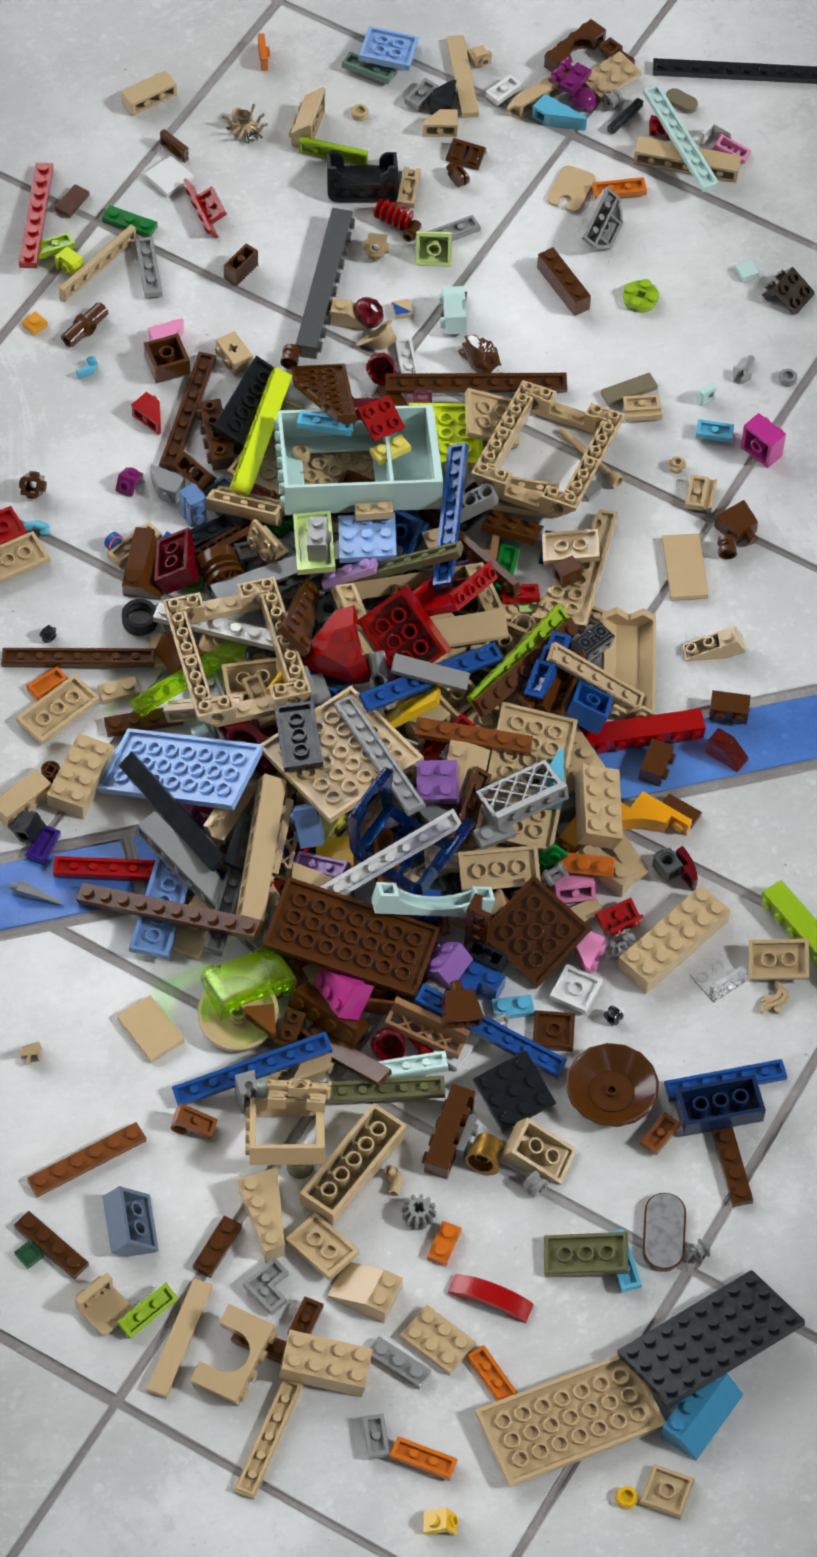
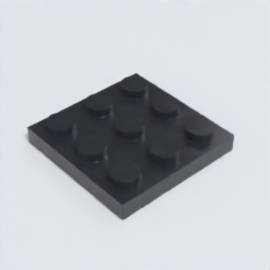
[472,1050,556,1133]

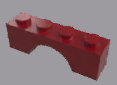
[217,720,278,776]

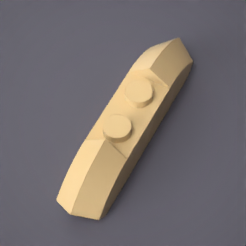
[507,71,567,118]

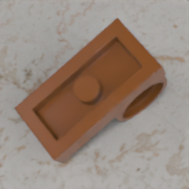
[170,1103,218,1140]

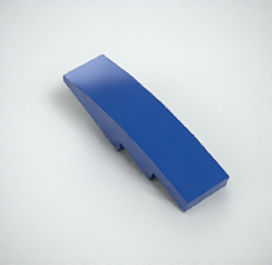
[524,631,572,699]

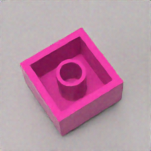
[740,413,786,468]

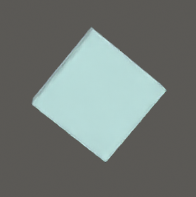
[735,260,759,282]
[697,383,717,405]

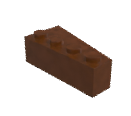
[422,1084,475,1179]

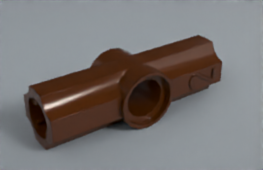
[61,302,109,348]

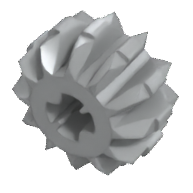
[401,1193,436,1230]

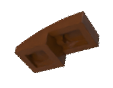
[598,37,635,64]

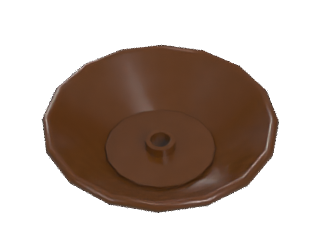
[566,1043,659,1127]

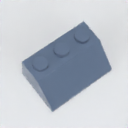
[102,1186,159,1257]

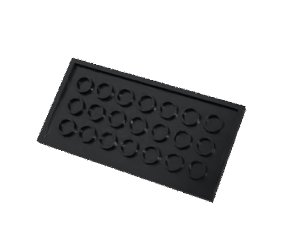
[617,1270,805,1408]

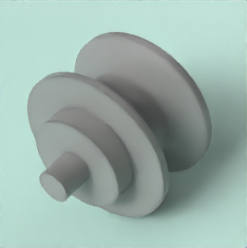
[689,1238,711,1262]

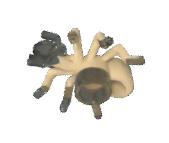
[222,104,268,144]

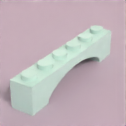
[371,882,495,918]

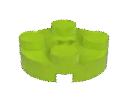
[623,279,659,313]

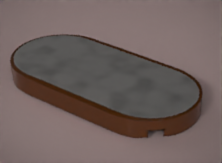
[642,1193,686,1272]

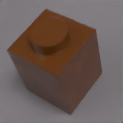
[553,555,583,588]

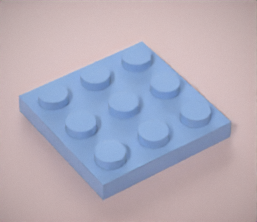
[358,26,419,71]
[338,513,397,563]

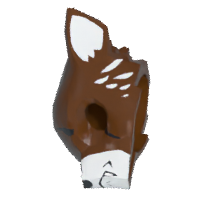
[457,335,505,373]

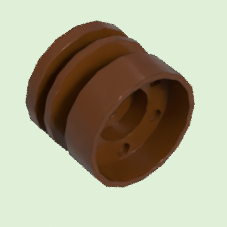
[198,544,244,592]

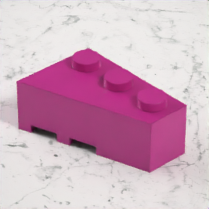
[314,968,374,1020]

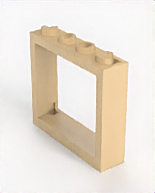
[245,1097,325,1165]

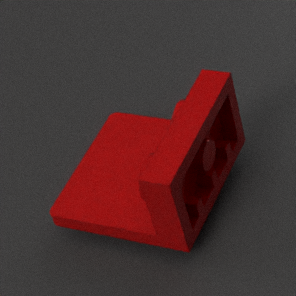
[355,395,405,442]

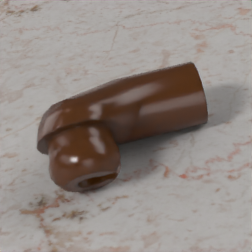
[515,694,539,710]

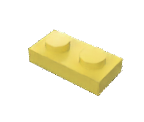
[370,435,411,465]

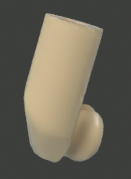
[384,1165,403,1196]

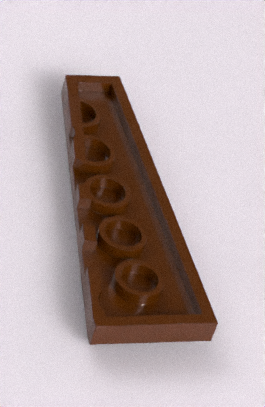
[277,579,320,657]

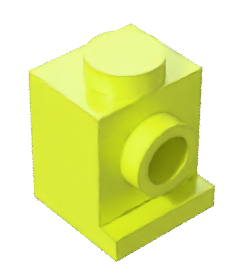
[55,246,83,275]

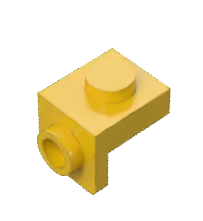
[423,1507,459,1535]

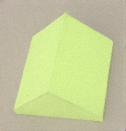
[415,231,452,266]

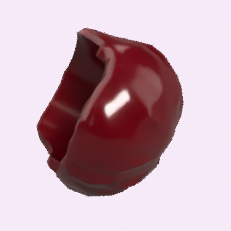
[366,352,397,385]
[371,1027,406,1061]

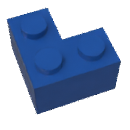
[459,960,506,1000]

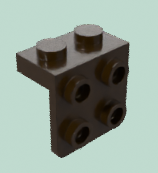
[762,266,815,315]

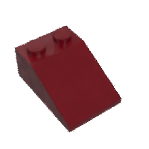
[154,528,199,595]

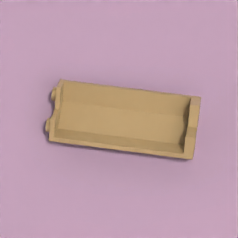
[601,607,656,720]

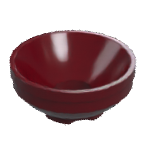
[354,297,384,328]

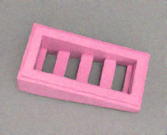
[712,134,751,164]

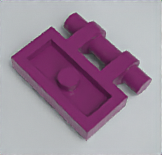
[548,57,592,96]

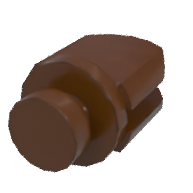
[446,162,470,188]

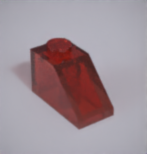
[706,727,749,773]

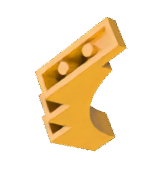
[558,791,692,853]

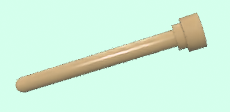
[559,428,624,488]

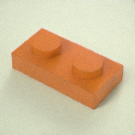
[427,1221,462,1267]

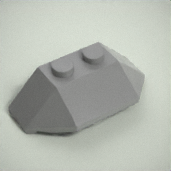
[577,187,623,250]

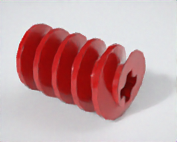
[373,199,414,230]

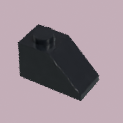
[427,80,457,115]

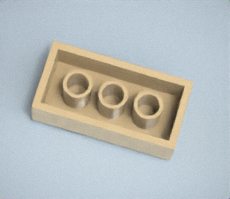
[47,733,115,819]
[574,764,623,849]
[278,1330,373,1397]

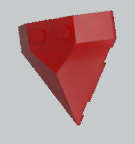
[300,605,371,684]

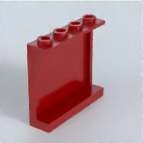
[413,561,498,617]

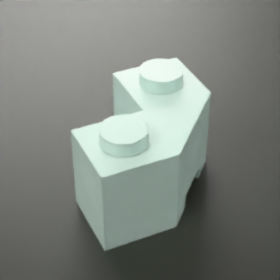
[439,286,467,334]

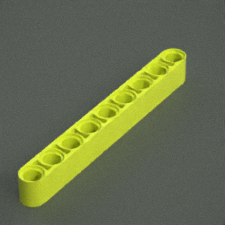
[230,367,292,497]

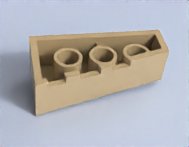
[238,1167,285,1262]

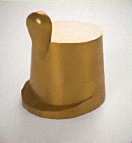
[465,1133,506,1175]

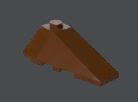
[122,527,162,600]

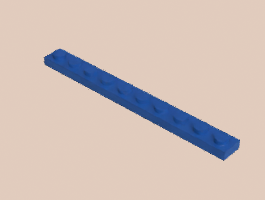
[433,442,468,590]

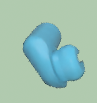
[76,356,98,379]
[24,520,50,535]

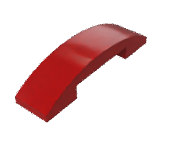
[448,1274,534,1323]

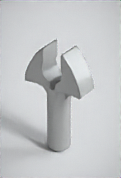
[732,355,755,384]

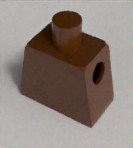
[714,500,758,545]
[442,980,484,1029]

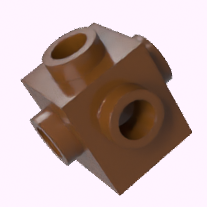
[19,471,47,499]

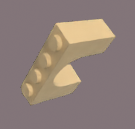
[190,1304,277,1406]

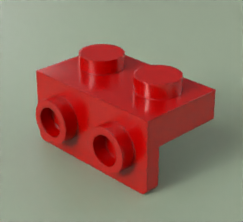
[595,897,644,937]

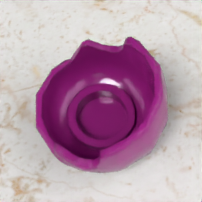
[569,87,597,112]

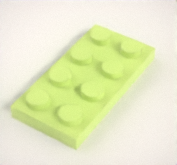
[293,510,336,575]

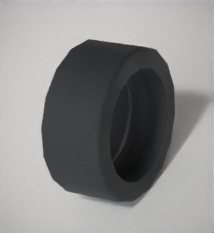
[122,599,158,636]

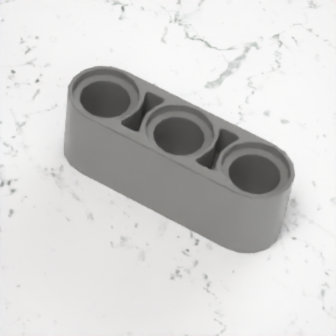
[460,484,499,523]

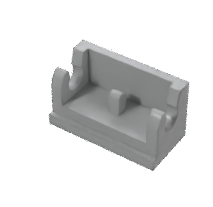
[235,1070,257,1113]

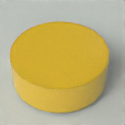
[616,1486,638,1510]

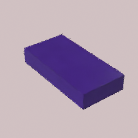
[26,825,61,865]

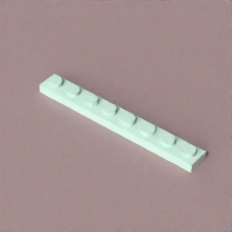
[643,84,719,192]

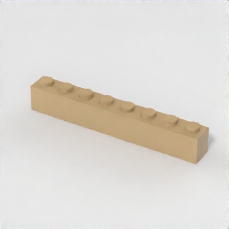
[236,774,288,923]

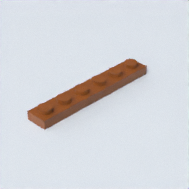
[414,717,533,757]
[27,1122,146,1198]

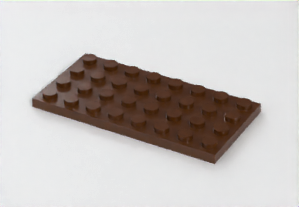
[262,876,440,999]

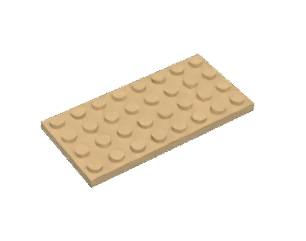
[476,702,578,852]
[475,1355,666,1488]

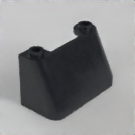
[326,152,398,202]

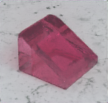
[413,390,432,403]

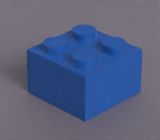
[564,680,613,735]

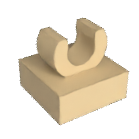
[18,1042,42,1065]

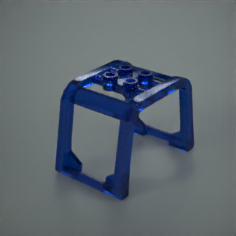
[347,767,475,895]

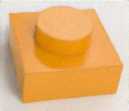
[22,311,48,336]

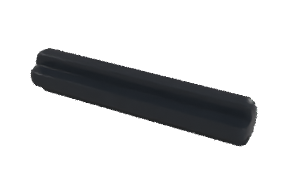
[607,98,644,134]

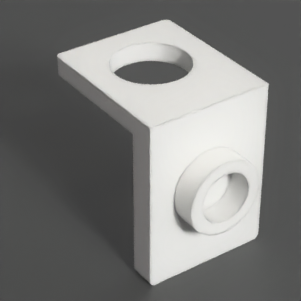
[701,121,733,145]

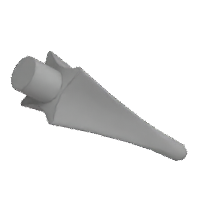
[10,879,62,905]

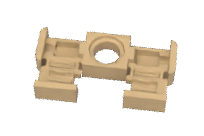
[267,1077,332,1112]

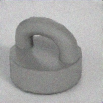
[490,1013,509,1028]

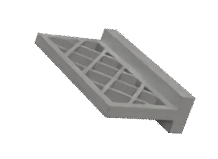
[476,760,569,831]

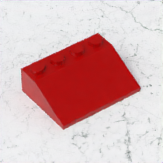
[357,585,451,679]

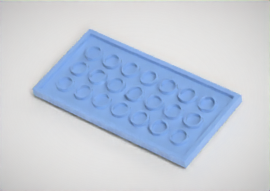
[96,728,264,810]

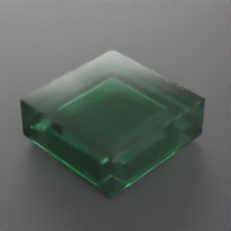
[14,1239,44,1269]

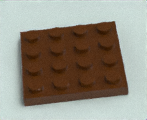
[489,875,592,988]

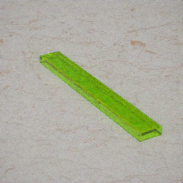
[129,624,256,717]

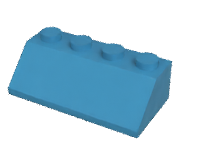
[661,1373,743,1460]

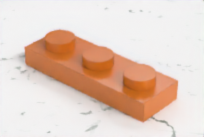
[592,177,647,199]
[554,852,615,877]
[390,1436,458,1481]

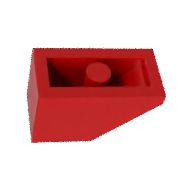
[131,391,161,435]

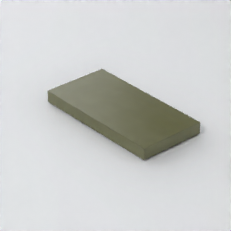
[544,1232,629,1277]

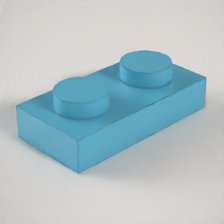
[695,419,734,443]
[491,994,535,1019]

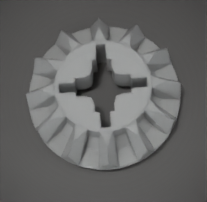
[606,932,637,956]

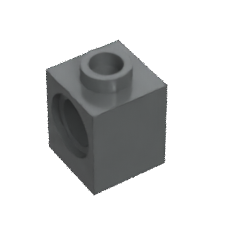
[652,848,683,883]

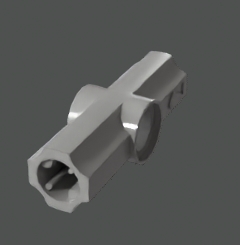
[367,650,396,710]

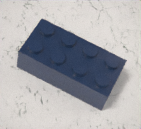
[674,1074,766,1136]

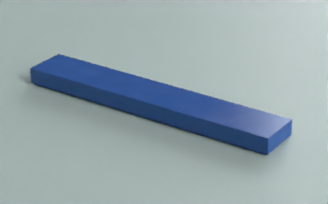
[664,1059,787,1102]

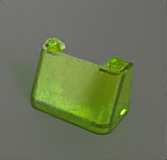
[200,947,297,1021]

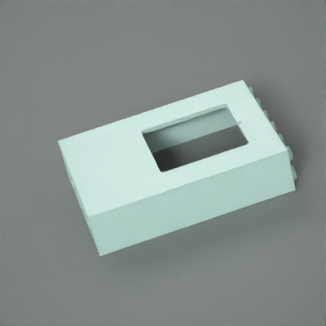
[274,405,443,515]

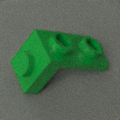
[538,844,568,872]

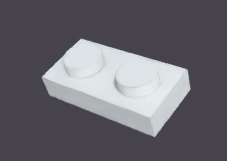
[485,74,522,106]

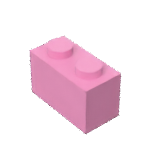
[552,873,595,903]

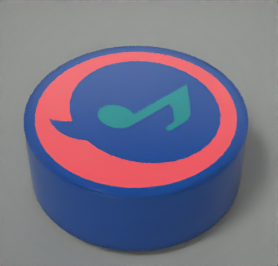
[104,532,123,550]

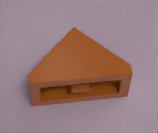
[242,1004,276,1041]

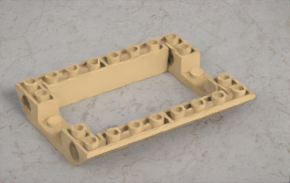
[471,380,625,518]
[331,562,509,661]
[163,576,312,727]

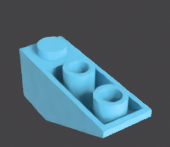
[532,94,587,131]

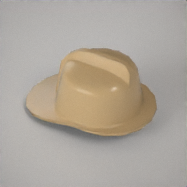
[356,320,397,350]

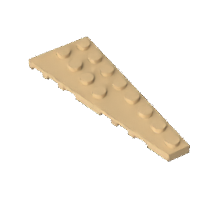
[532,509,618,630]

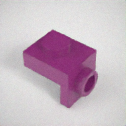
[115,467,144,497]

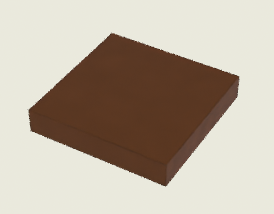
[533,1010,575,1052]

